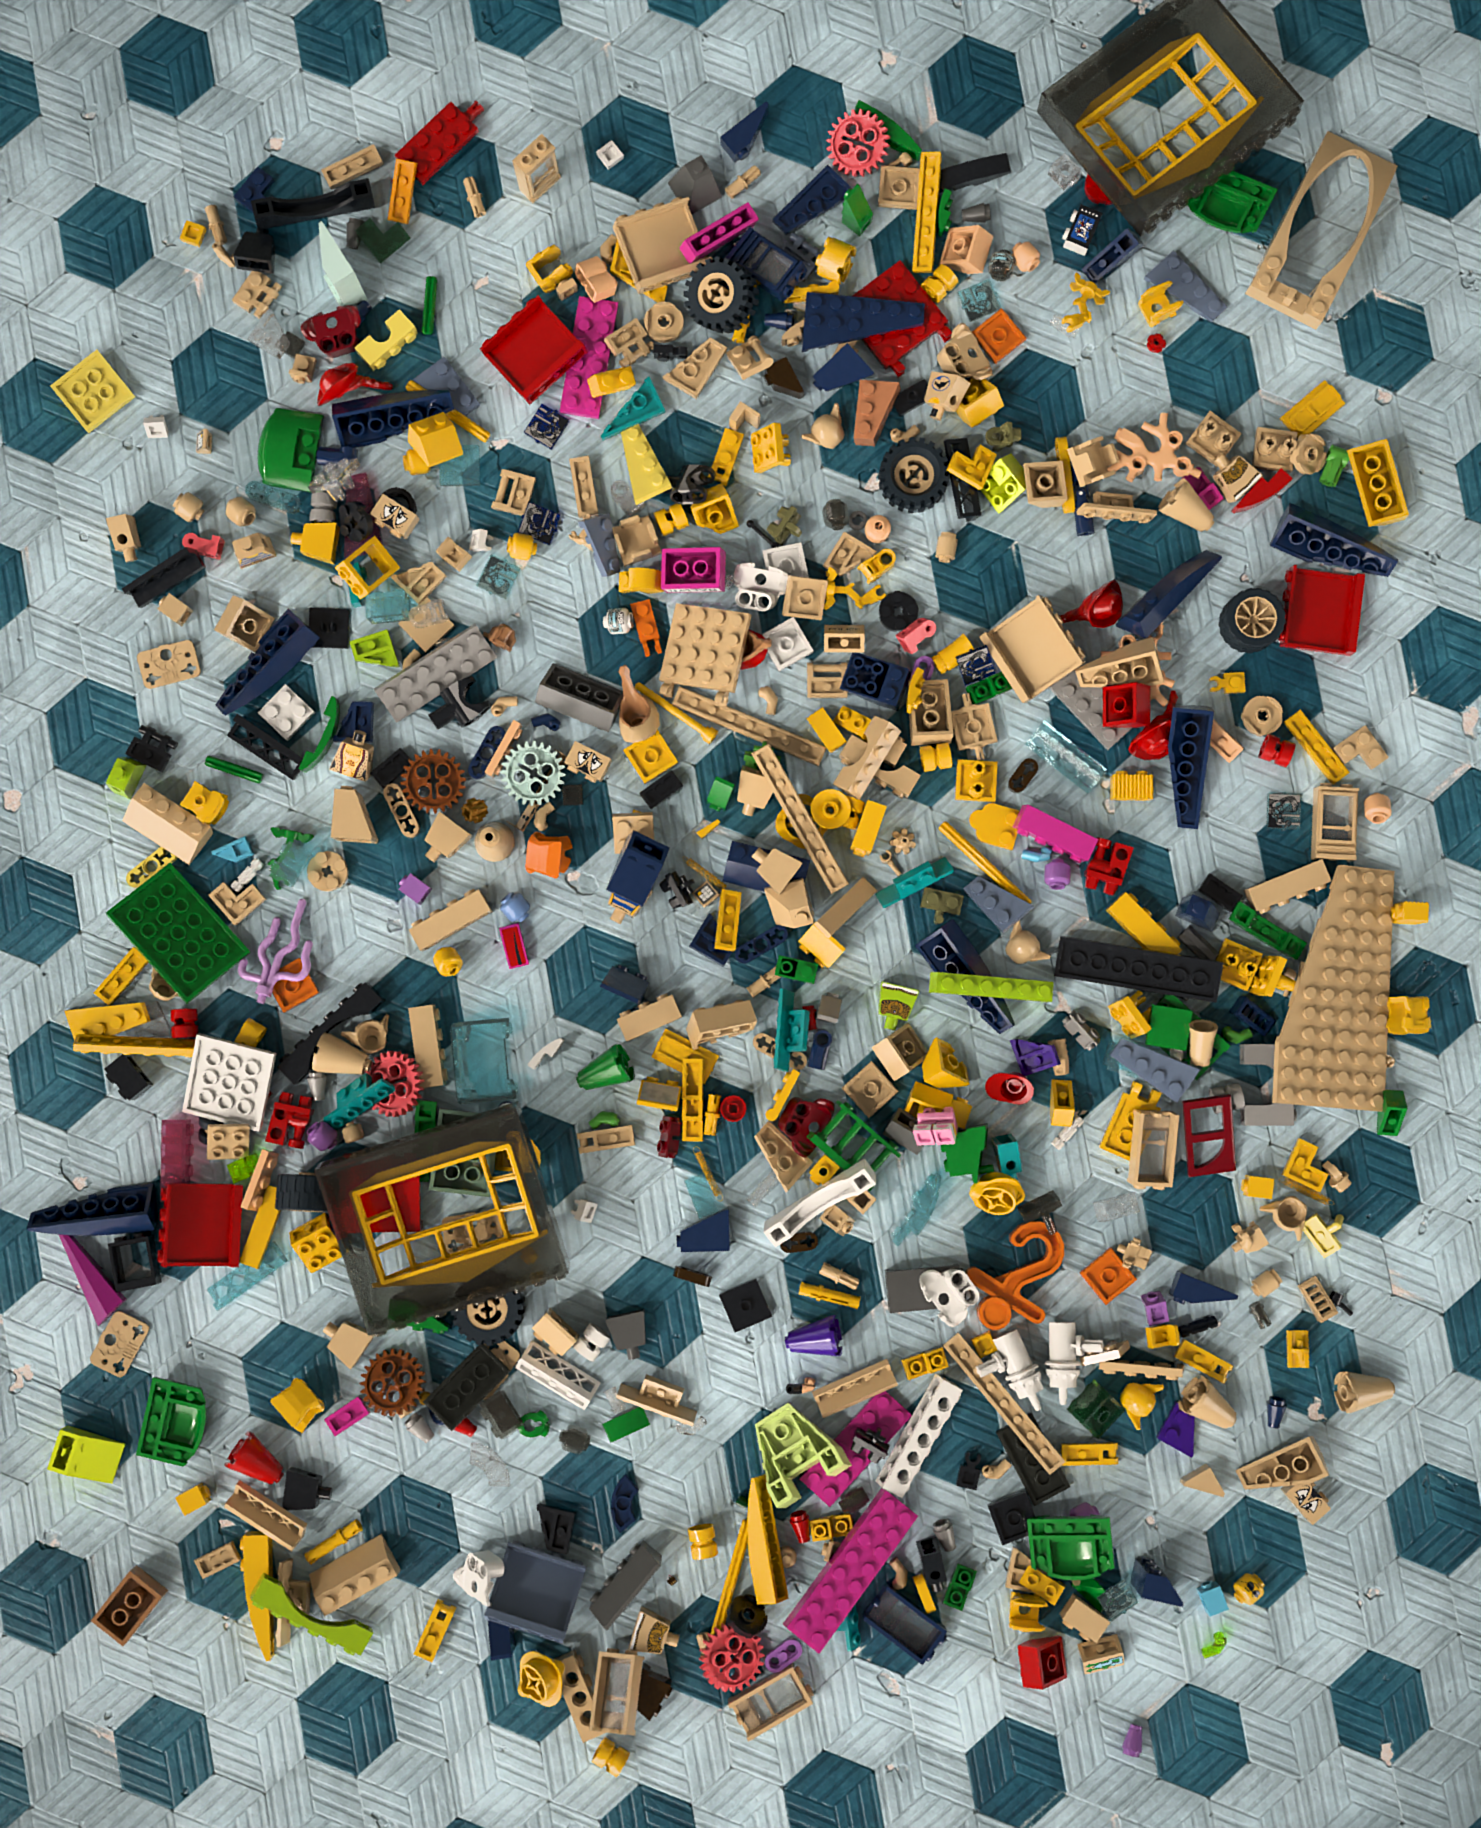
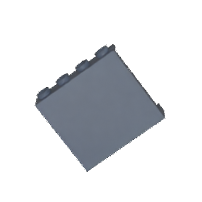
[484,1541,587,1644]

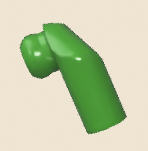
[1222,1026,1253,1044]
[588,1111,619,1130]

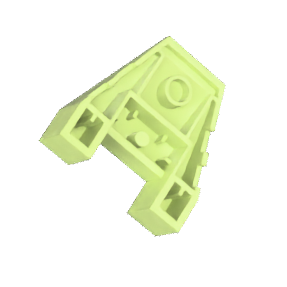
[755,1403,852,1509]

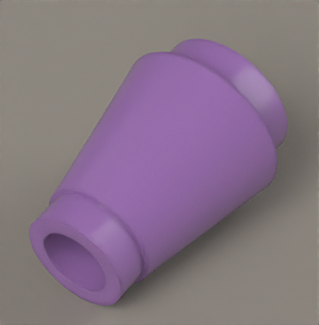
[1122,1724,1143,1758]

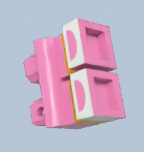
[913,1107,958,1145]

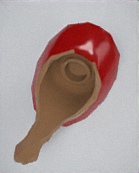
[740,629,772,670]

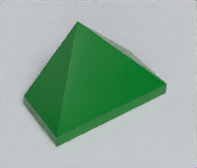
[1070,1578,1114,1613]

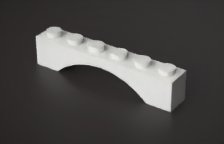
[763,1159,876,1247]

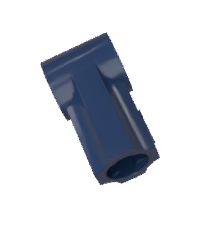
[317,446,358,471]
[807,1029,832,1070]

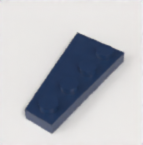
[772,165,853,235]

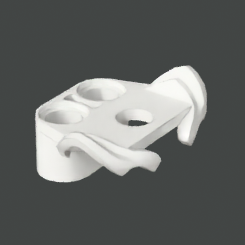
[733,563,789,611]
[919,1269,979,1327]
[453,1550,504,1607]

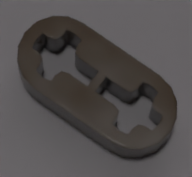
[1008,758,1038,793]
[780,1231,818,1253]
[673,1265,712,1287]

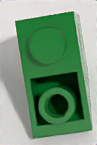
[774,955,818,984]

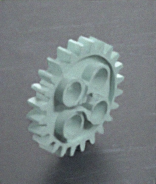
[500,741,566,806]

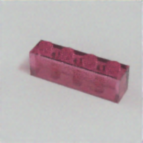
[160,1119,194,1202]

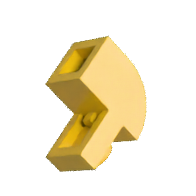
[619,568,664,594]

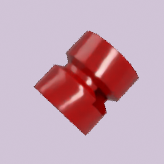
[1258,734,1296,768]
[170,1009,198,1038]
[720,1095,747,1122]

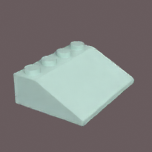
[319,221,368,306]

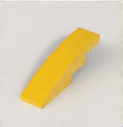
[682,1059,703,1142]

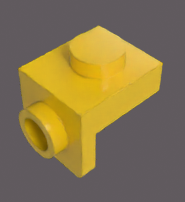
[1145,1324,1180,1349]

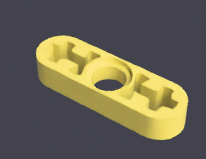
[126,847,177,888]

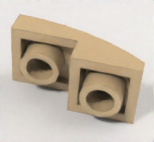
[781,319,804,347]

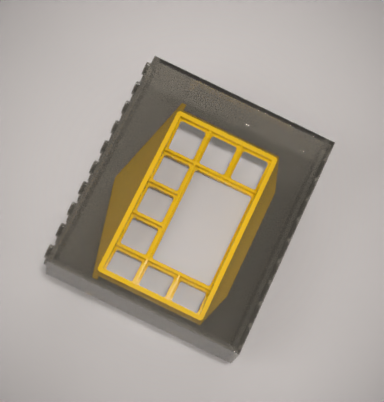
[1037,0,1304,237]
[314,1101,570,1337]

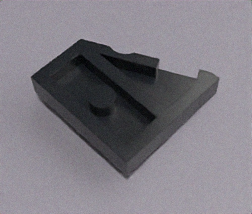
[536,1503,576,1555]

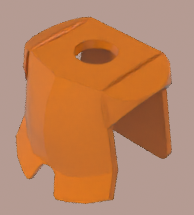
[525,831,572,878]

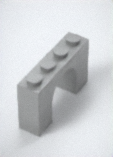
[1239,1044,1297,1126]

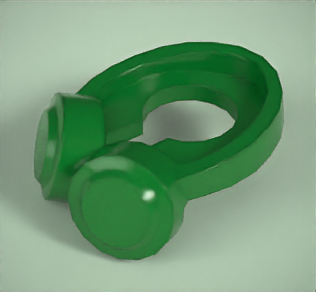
[518,1410,550,1438]

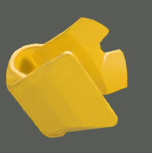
[270,1378,325,1433]

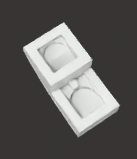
[527,1038,565,1069]

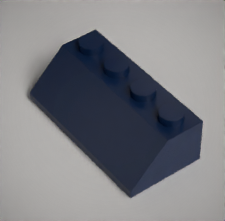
[722,841,810,892]

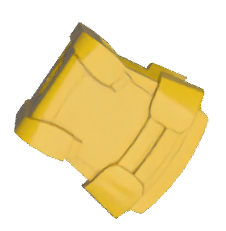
[526,245,573,293]
[1138,281,1184,328]
[180,781,229,825]
[1386,996,1431,1035]
[1009,1591,1048,1632]

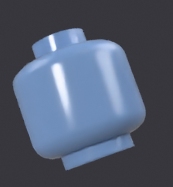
[500,892,530,922]

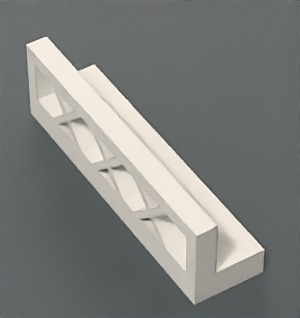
[515,1340,601,1410]

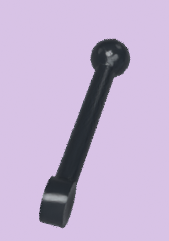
[746,520,779,548]

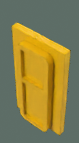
[1280,380,1345,439]
[651,1029,719,1084]

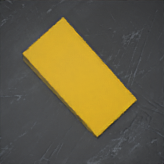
[696,819,720,839]

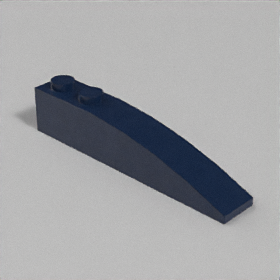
[332,390,454,448]
[1270,503,1398,577]
[1115,550,1222,639]
[215,608,319,716]
[1168,705,1214,829]
[915,918,1015,1034]
[27,1183,158,1236]

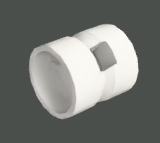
[573,1323,611,1362]

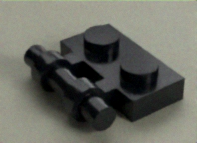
[125,725,178,773]

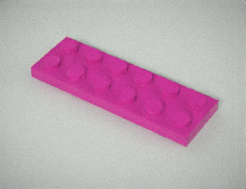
[560,296,619,419]
[799,1391,912,1507]

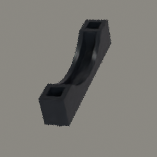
[251,178,375,230]
[277,982,385,1085]

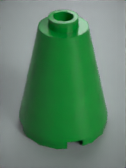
[576,1044,635,1090]

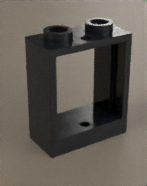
[108,1232,162,1292]

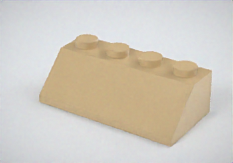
[122,783,213,865]
[309,1534,401,1616]

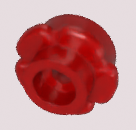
[1147,333,1166,353]

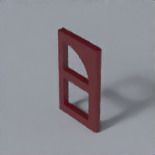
[1182,1094,1236,1177]

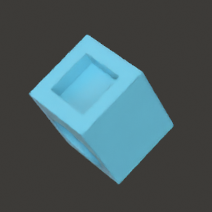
[1196,1580,1229,1617]

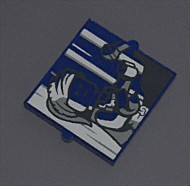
[524,404,570,450]
[517,502,561,545]
[955,645,996,686]

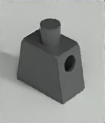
[605,1309,646,1360]

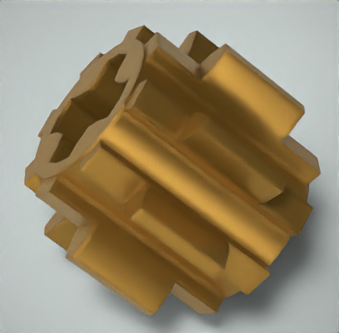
[461,797,488,824]

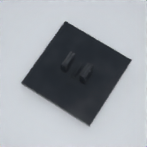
[309,608,350,649]

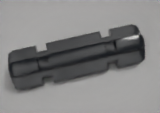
[1178,1316,1218,1338]

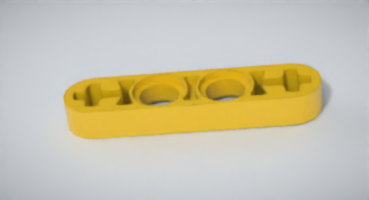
[1055,437,1075,514]

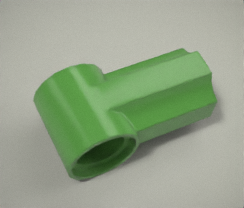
[1319,444,1349,487]

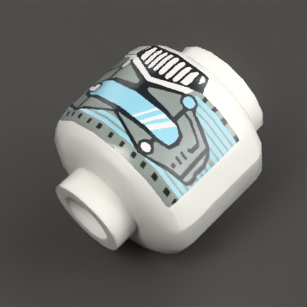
[603,608,634,634]

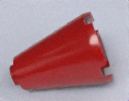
[224,1431,284,1485]

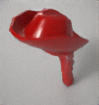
[317,363,393,406]
[1059,579,1123,628]
[1128,691,1178,760]

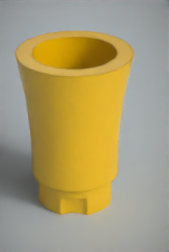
[931,633,976,674]

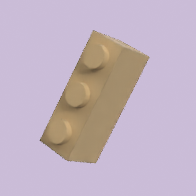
[617,993,682,1041]

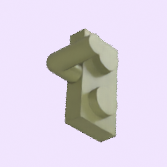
[920,887,964,925]

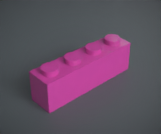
[679,202,759,264]
[1012,804,1098,863]

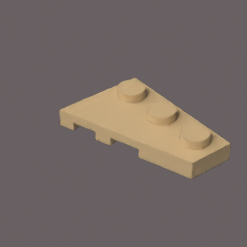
[663,337,727,399]
[754,1121,813,1192]

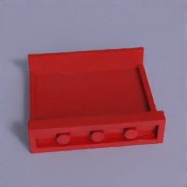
[480,295,588,405]
[1278,564,1365,656]
[337,1153,423,1233]
[158,1183,243,1268]

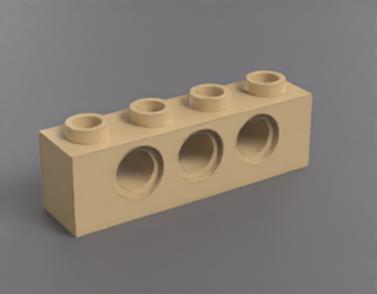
[554,1650,606,1743]

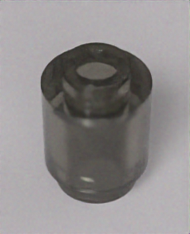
[838,1486,870,1515]

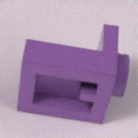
[1141,1291,1169,1326]

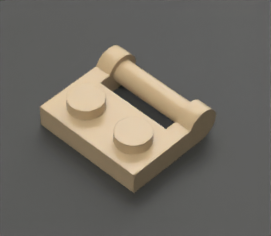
[726,335,773,380]
[491,469,536,517]
[807,662,847,698]

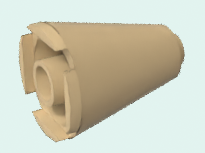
[1158,478,1214,532]
[475,822,515,862]
[312,1033,372,1075]
[1334,1371,1395,1413]
[1178,1376,1236,1429]

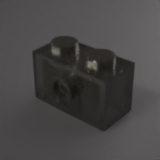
[479,1390,525,1440]

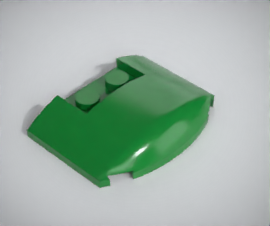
[1184,163,1278,233]
[257,408,324,493]
[136,1376,207,1467]
[1027,1514,1115,1580]

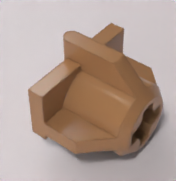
[482,624,516,652]

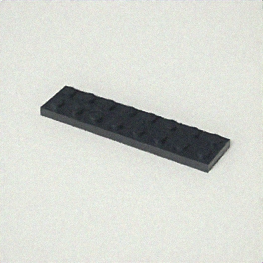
[1054,936,1223,1003]

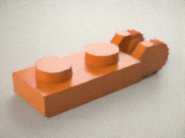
[630,599,662,657]

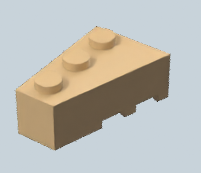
[686,1000,757,1050]

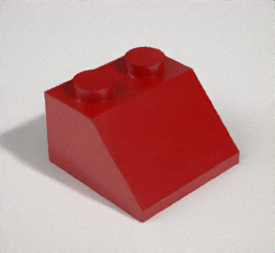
[1103,682,1150,728]
[1018,1636,1067,1690]

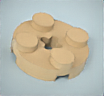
[644,302,684,343]
[1290,434,1327,474]
[1241,696,1283,736]
[307,851,349,892]

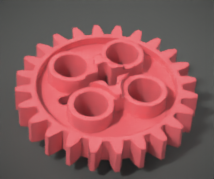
[826,109,890,177]
[366,1051,424,1117]
[699,1623,765,1693]

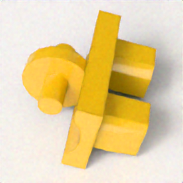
[1286,1330,1309,1368]

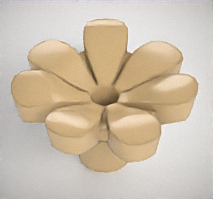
[889,828,916,855]

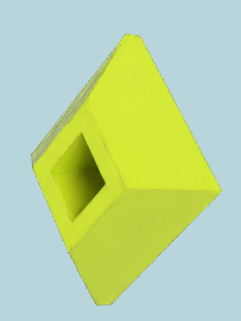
[980,453,1026,513]

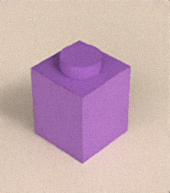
[398,873,432,905]

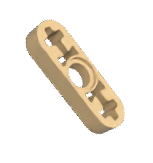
[383,783,420,838]
[753,1033,807,1070]

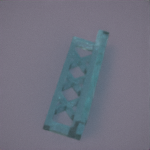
[1025,721,1107,794]
[207,1241,288,1311]

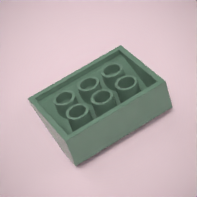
[429,1108,500,1197]

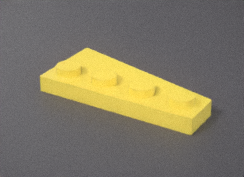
[621,424,672,505]

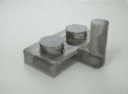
[1017,1190,1062,1235]

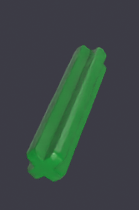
[422,276,437,335]
[205,755,263,784]

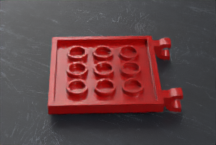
[853,260,952,378]

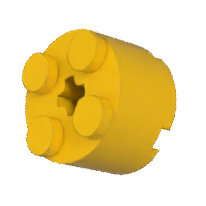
[815,237,856,285]

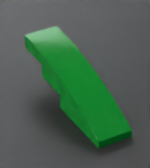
[855,100,922,161]

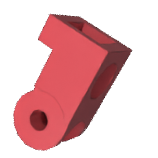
[182,533,225,560]
[895,618,936,654]

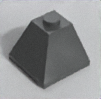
[668,155,722,214]

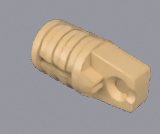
[1047,1038,1069,1076]

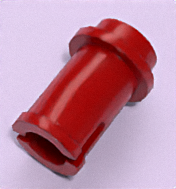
[802,1005,817,1030]

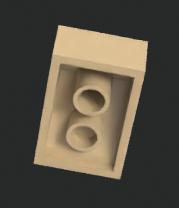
[908,679,953,746]

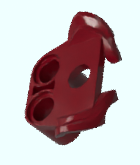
[301,305,360,358]
[778,1097,835,1158]

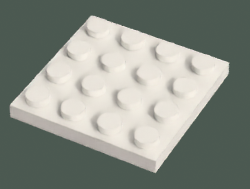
[182,1033,276,1132]

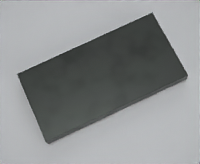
[423,1344,511,1431]
[995,1413,1070,1506]

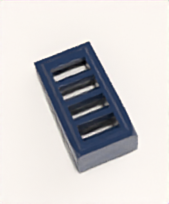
[1229,996,1276,1037]

